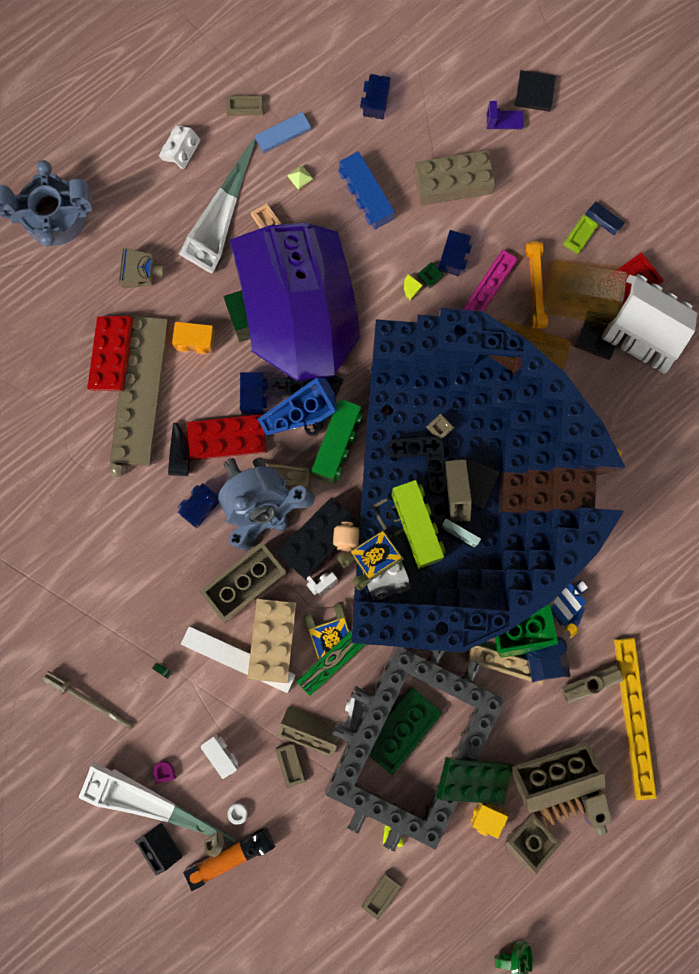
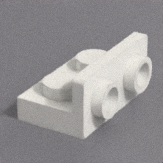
[306,572,338,597]

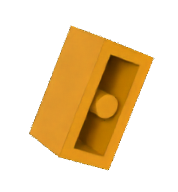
[172,322,215,355]

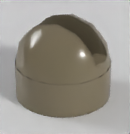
[110,463,126,477]

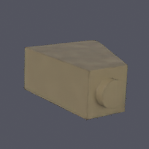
[446,459,471,523]

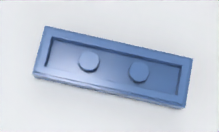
[254,112,311,154]

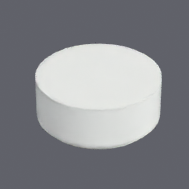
[227,802,248,824]

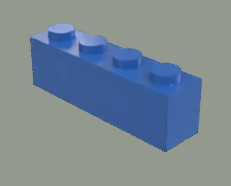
[338,151,395,229]

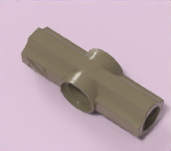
[561,665,623,704]

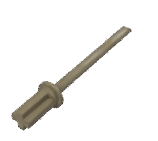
[43,671,133,729]

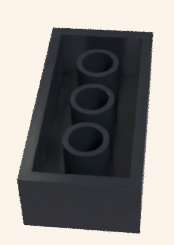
[277,497,360,581]

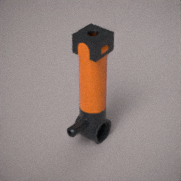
[183,827,276,891]

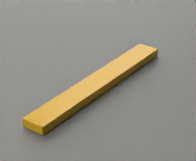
[614,638,657,800]

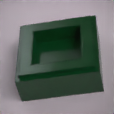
[417,262,444,288]

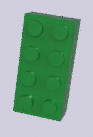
[311,399,363,484]

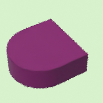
[153,760,176,784]

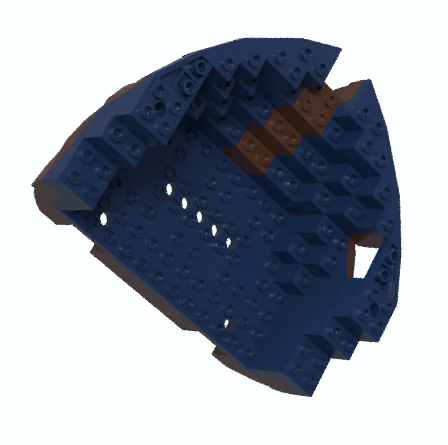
[351,308,625,652]

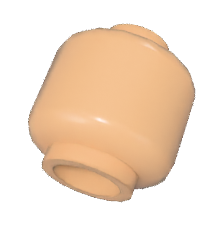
[333,522,359,551]

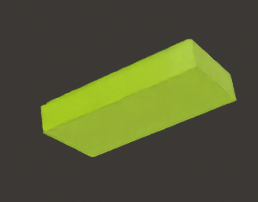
[563,214,599,255]

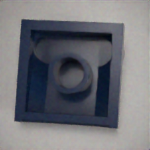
[525,637,571,683]

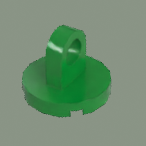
[494,941,533,974]

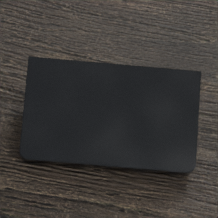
[135,823,182,876]

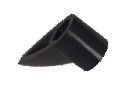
[168,422,190,476]

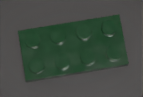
[369,687,442,776]
[436,757,513,804]

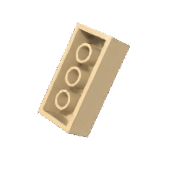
[247,599,296,683]

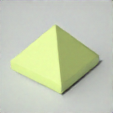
[287,165,313,190]

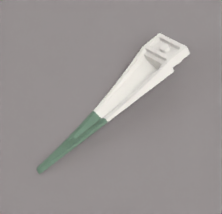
[179,139,255,273]
[79,762,237,844]

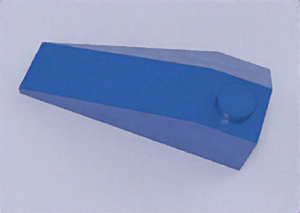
[258,378,337,435]

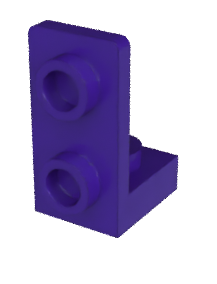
[486,101,523,130]

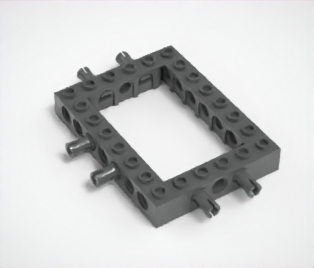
[325,647,505,852]

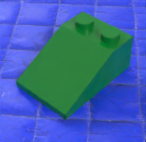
[495,604,558,658]

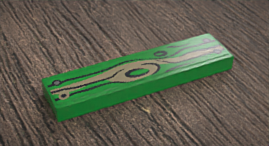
[296,629,365,696]

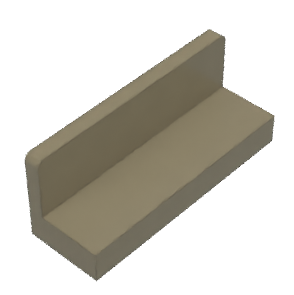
[277,707,342,757]

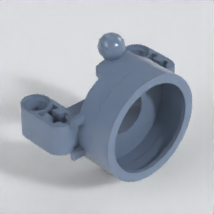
[0,160,93,247]

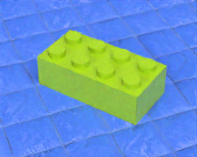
[392,480,446,569]

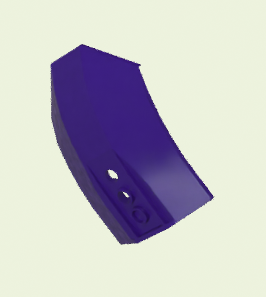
[230,223,360,381]

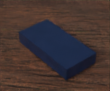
[585,201,625,236]

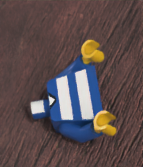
[551,580,588,638]

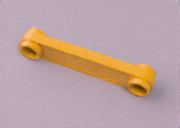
[526,241,548,329]

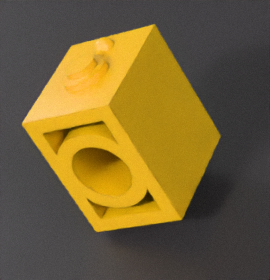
[470,803,508,839]

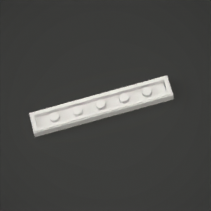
[181,626,296,693]

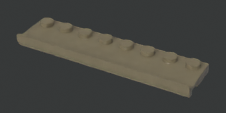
[110,316,169,467]

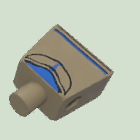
[119,248,165,288]
[579,790,612,836]

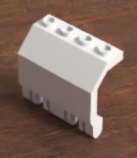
[602,274,697,374]

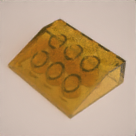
[544,260,627,325]

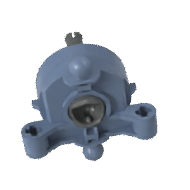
[218,457,315,551]

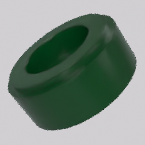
[152,662,172,679]

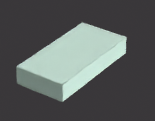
[441,519,481,547]

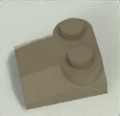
[505,813,561,874]

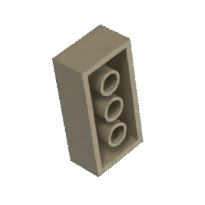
[414,150,495,206]
[199,542,287,623]
[512,742,606,814]

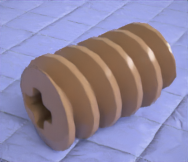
[539,797,585,827]

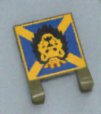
[338,531,404,590]
[304,604,357,660]

